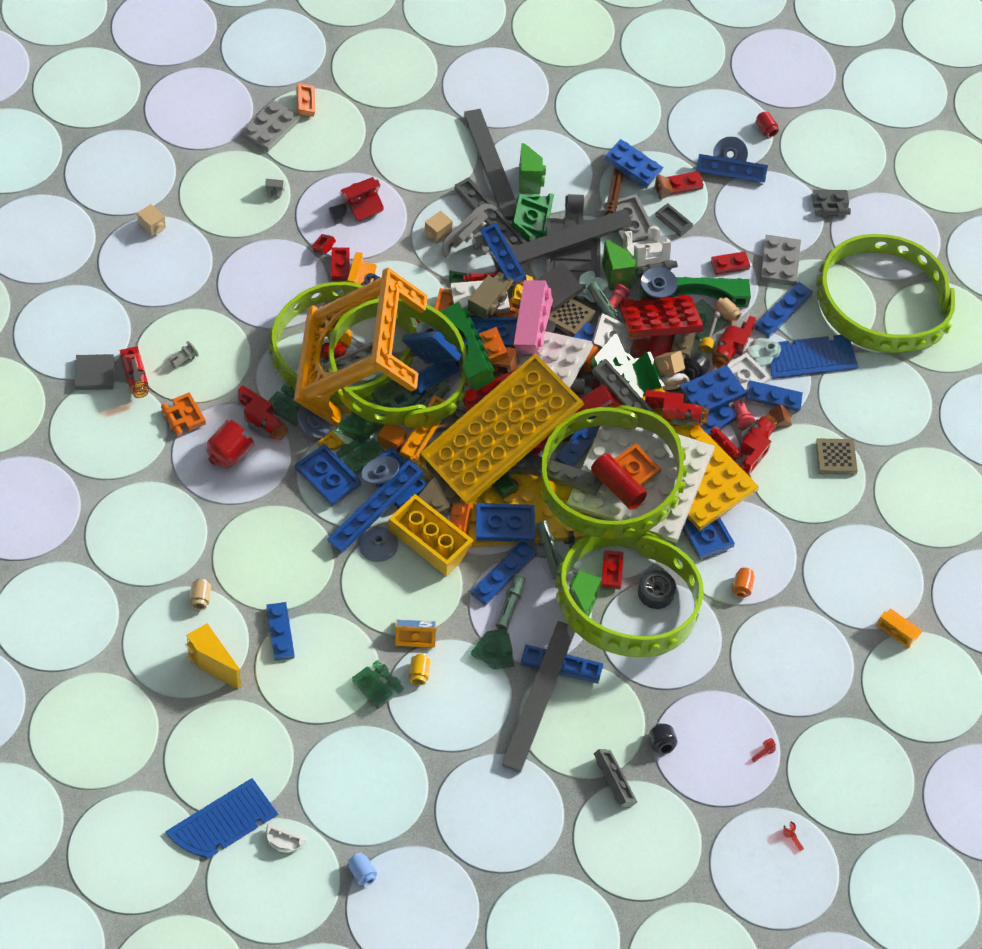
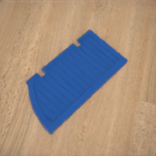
[771,335,859,379]
[166,778,278,859]

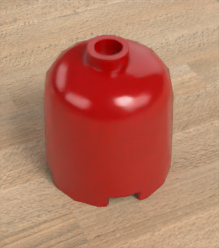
[206,420,255,468]

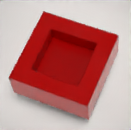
[311,234,336,254]

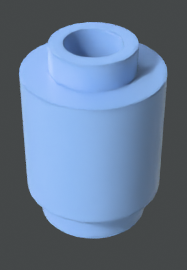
[348,853,377,886]

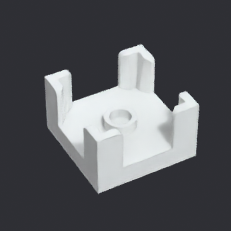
[623,226,671,267]

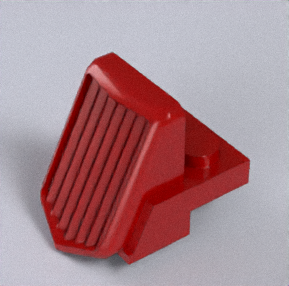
[339,177,384,221]

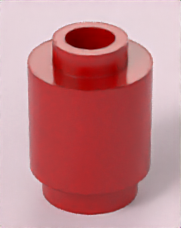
[755,112,779,138]
[320,342,346,361]

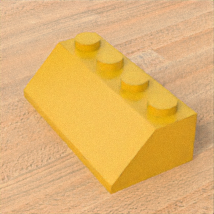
[388,494,473,577]

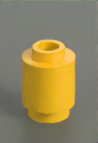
[408,654,431,685]

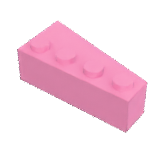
[514,280,553,354]

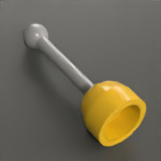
[699,311,720,353]

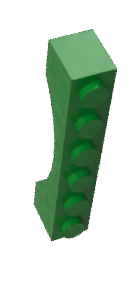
[640,276,751,307]
[440,302,495,391]

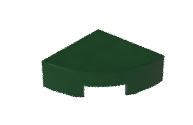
[449,270,467,283]

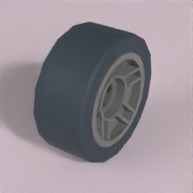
[638,570,676,609]

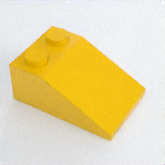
[185,623,241,689]

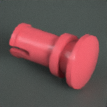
[609,284,631,309]
[733,400,755,430]

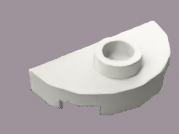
[661,373,689,391]
[266,823,307,853]

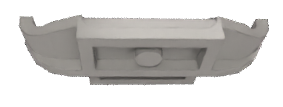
[442,204,497,258]

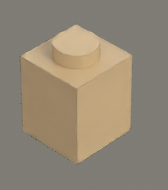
[137,204,166,237]
[424,210,453,243]
[654,351,685,376]

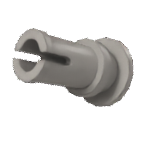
[169,341,199,368]

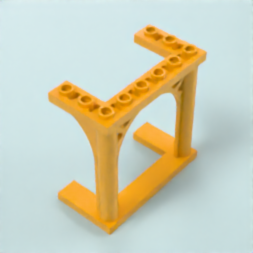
[294,267,427,426]

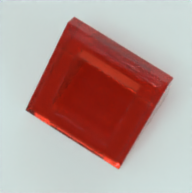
[629,338,651,359]

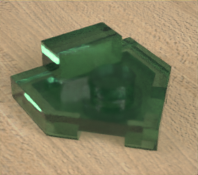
[471,628,514,670]

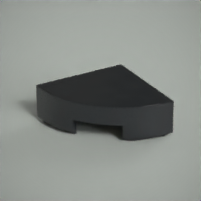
[329,203,347,225]

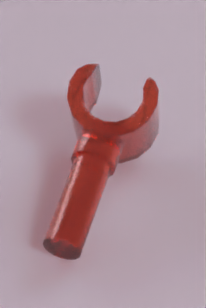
[751,738,776,762]
[783,821,804,851]

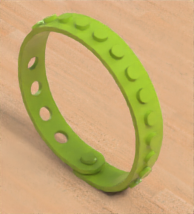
[816,234,955,353]
[268,282,417,406]
[328,298,469,428]
[541,405,687,539]
[555,531,704,658]

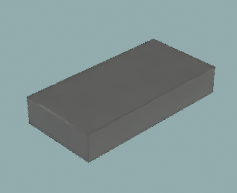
[655,203,693,237]

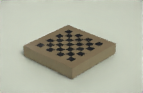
[548,299,596,337]
[816,438,858,474]

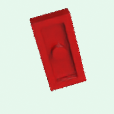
[667,171,704,195]
[331,247,350,281]
[710,251,750,275]
[601,550,624,590]

